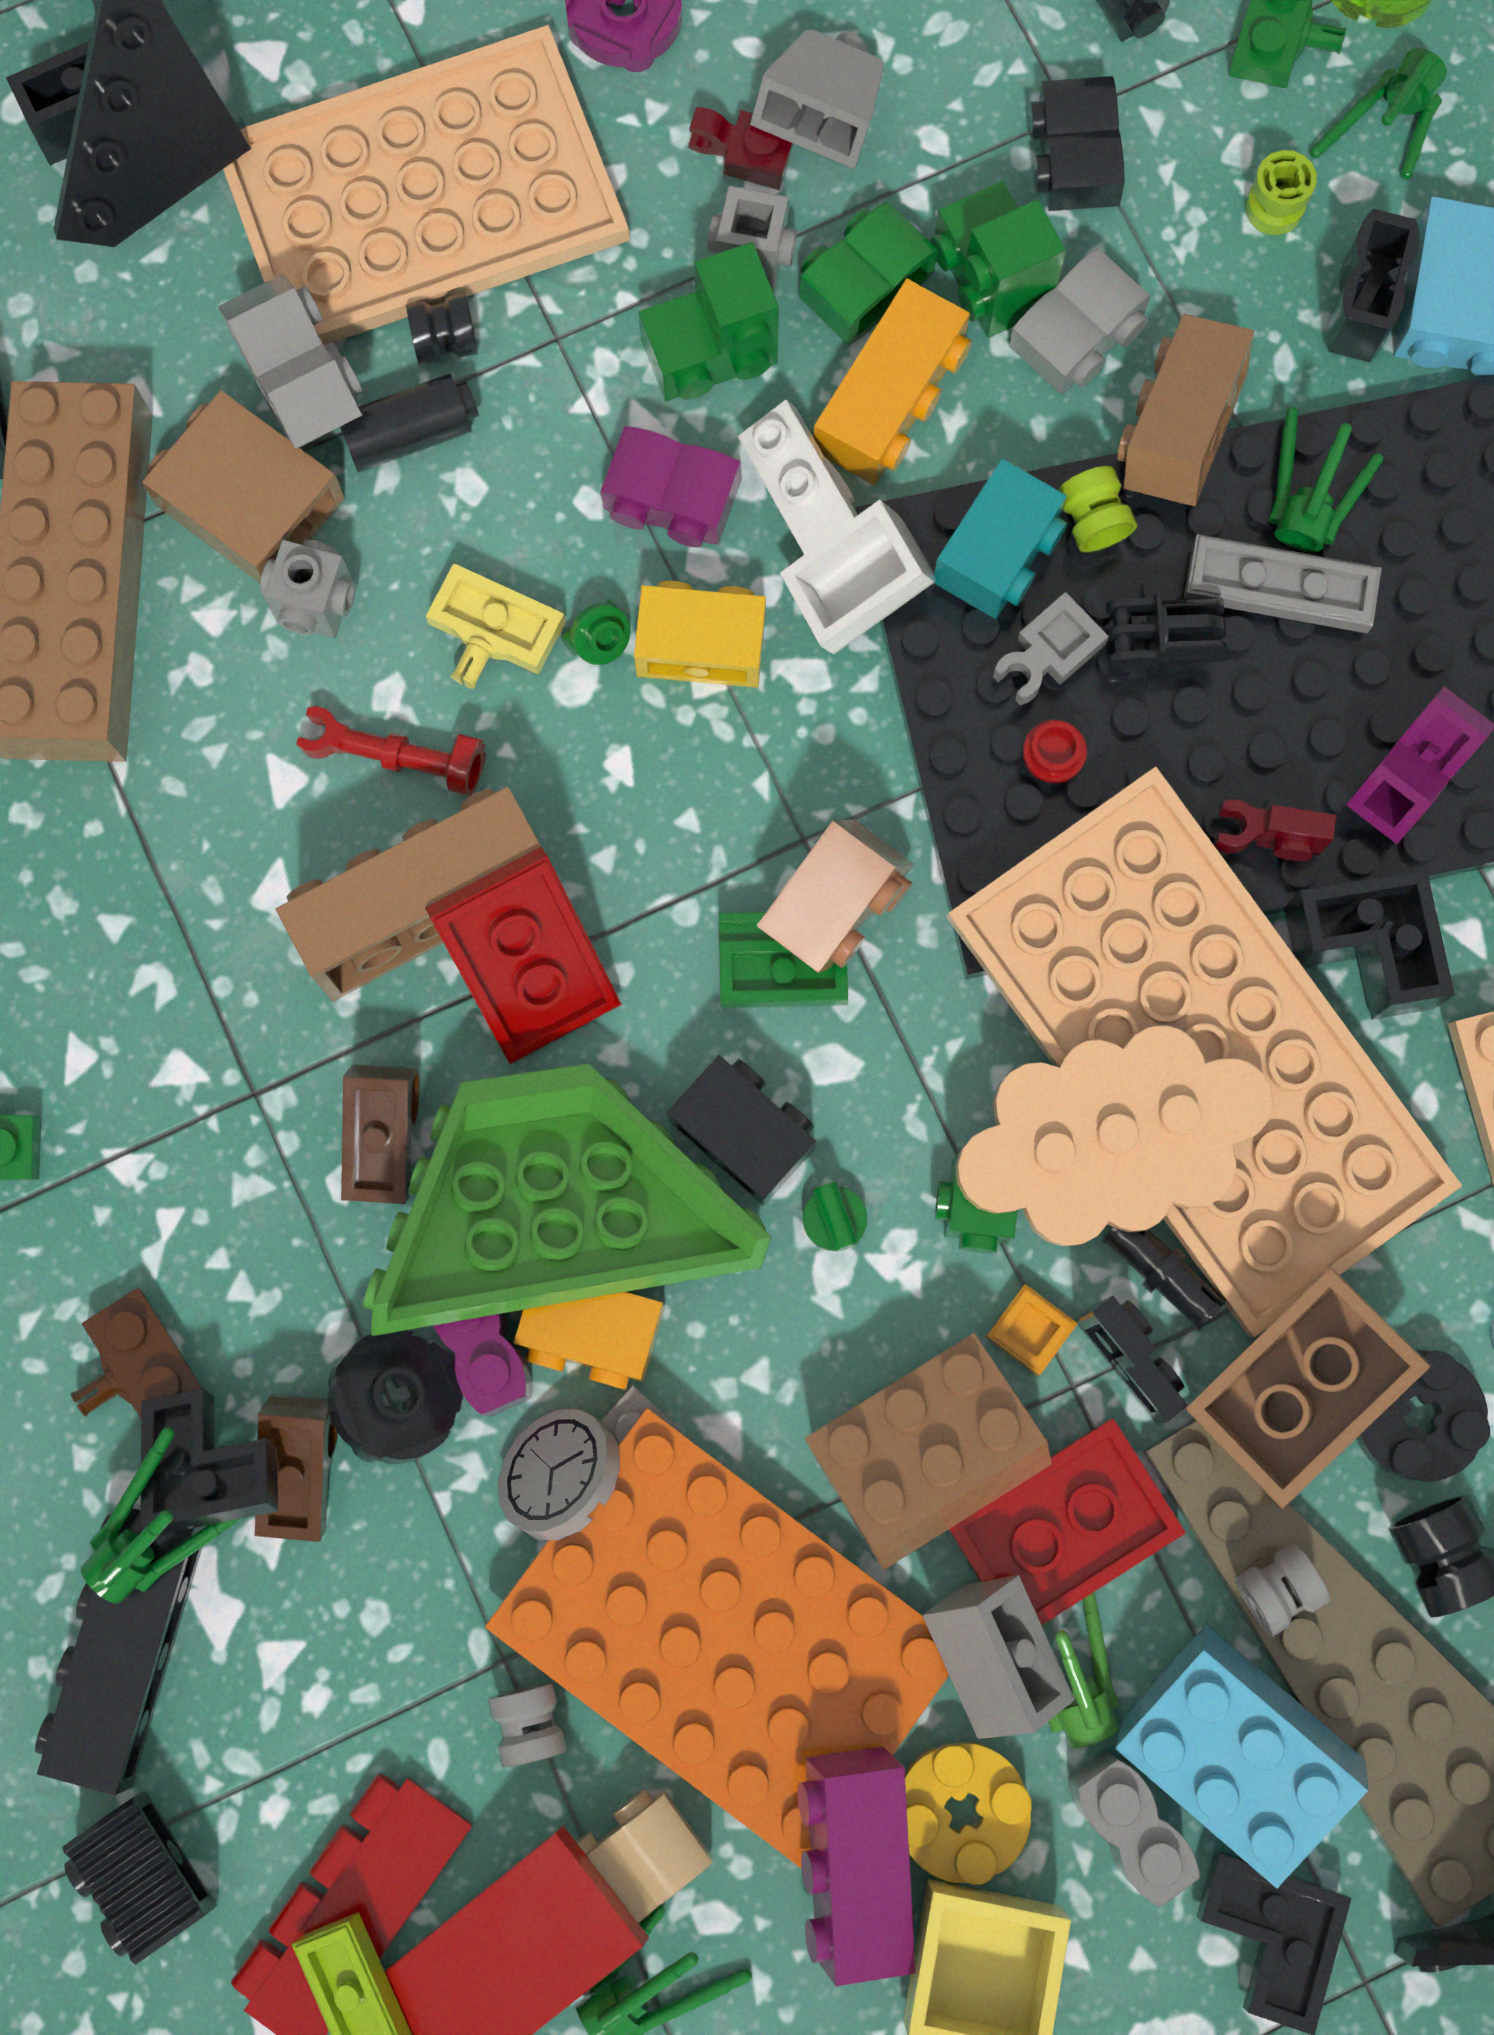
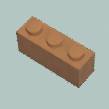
[1117,314,1255,506]

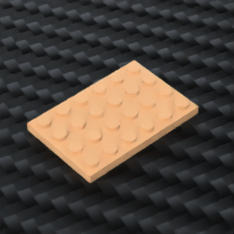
[223,25,630,345]

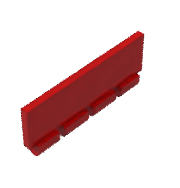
[230,1773,473,2035]

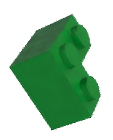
[931,180,1066,338]
[638,242,779,402]

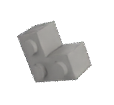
[217,274,362,449]

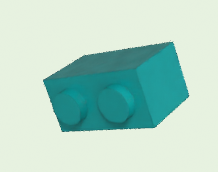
[934,458,1068,619]

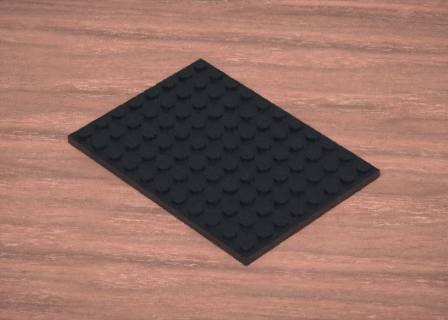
[855,375,1494,980]

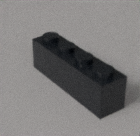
[35,1504,206,1796]

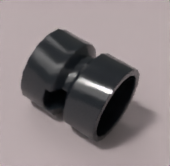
[1388,1495,1494,1618]

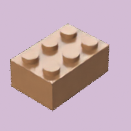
[1185,1268,1432,1509]
[804,1333,1052,1570]

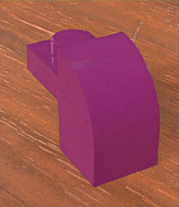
[1346,686,1494,844]

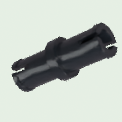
[1102,1227,1227,1331]

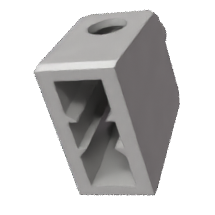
[750,30,884,169]

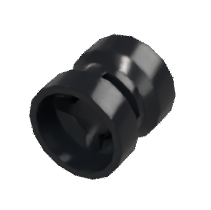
[406,293,478,365]

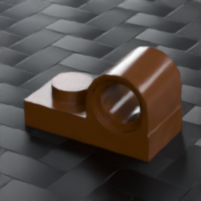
[341,1064,420,1204]
[254,1394,338,1542]

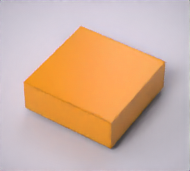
[985,1284,1078,1376]

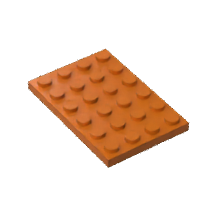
[485,1407,949,1869]

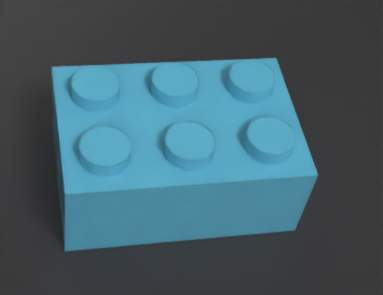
[1115,1624,1369,1888]

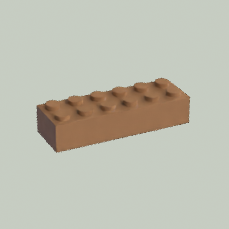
[0,381,153,762]

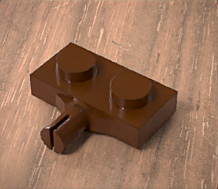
[70,1288,203,1419]

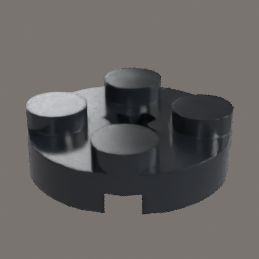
[327,1330,463,1464]
[1356,1349,1490,1482]

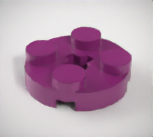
[565,0,683,72]

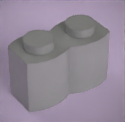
[1009,248,1150,394]
[1068,1751,1200,1907]

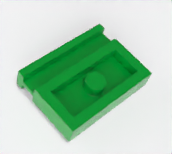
[719,912,848,1008]

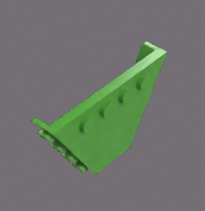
[363,1063,771,1336]

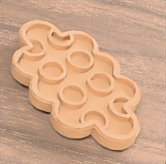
[955,1025,1273,1247]

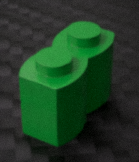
[799,201,938,346]

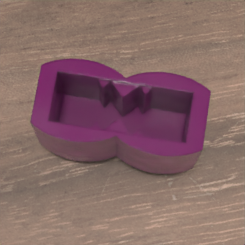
[600,426,742,547]
[434,1313,533,1417]

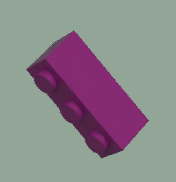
[798,1747,916,1987]

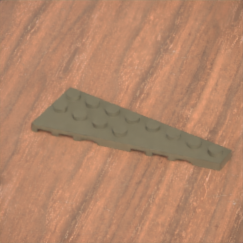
[1143,1419,1494,1928]

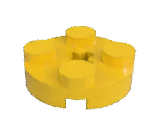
[905,1741,1032,1885]

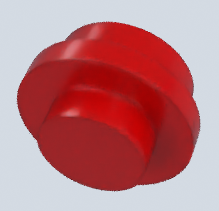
[1023,720,1087,783]

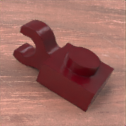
[688,107,794,190]
[1214,800,1336,861]

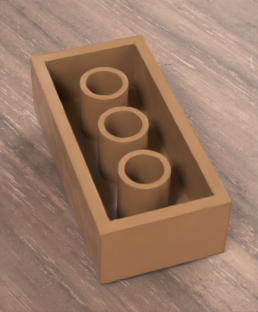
[275,787,541,1002]

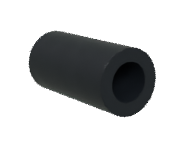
[340,373,479,473]

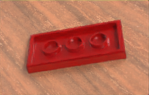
[384,1826,649,2035]

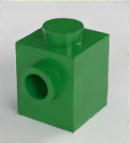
[935,1153,1018,1253]

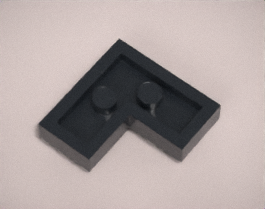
[1075,1296,1188,1424]
[140,1388,278,1535]
[1196,1849,1352,2035]

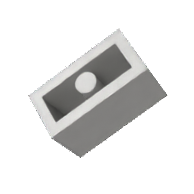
[922,1575,1075,1739]

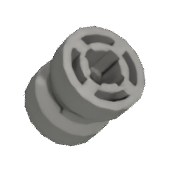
[1235,1543,1330,1637]
[488,1682,568,1767]

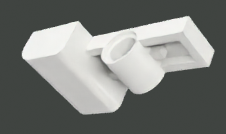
[738,400,936,654]

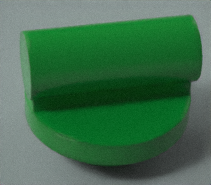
[561,599,630,665]
[803,1182,867,1252]

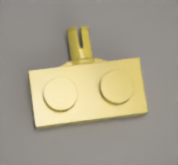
[426,563,566,689]

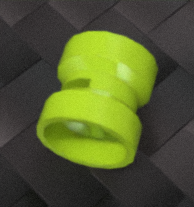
[1245,150,1317,235]
[1058,466,1137,552]

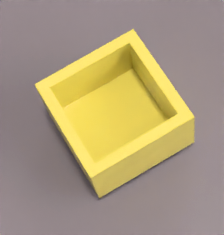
[903,1878,1071,2035]

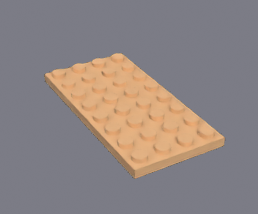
[946,767,1462,1338]

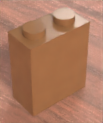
[142,390,345,583]

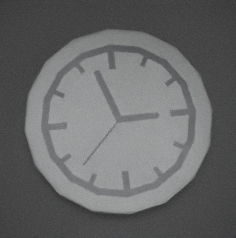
[497,1409,620,1540]

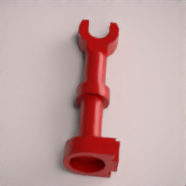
[296,706,487,797]

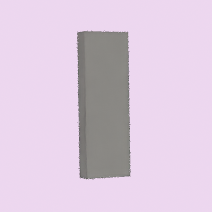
[1183,534,1382,633]

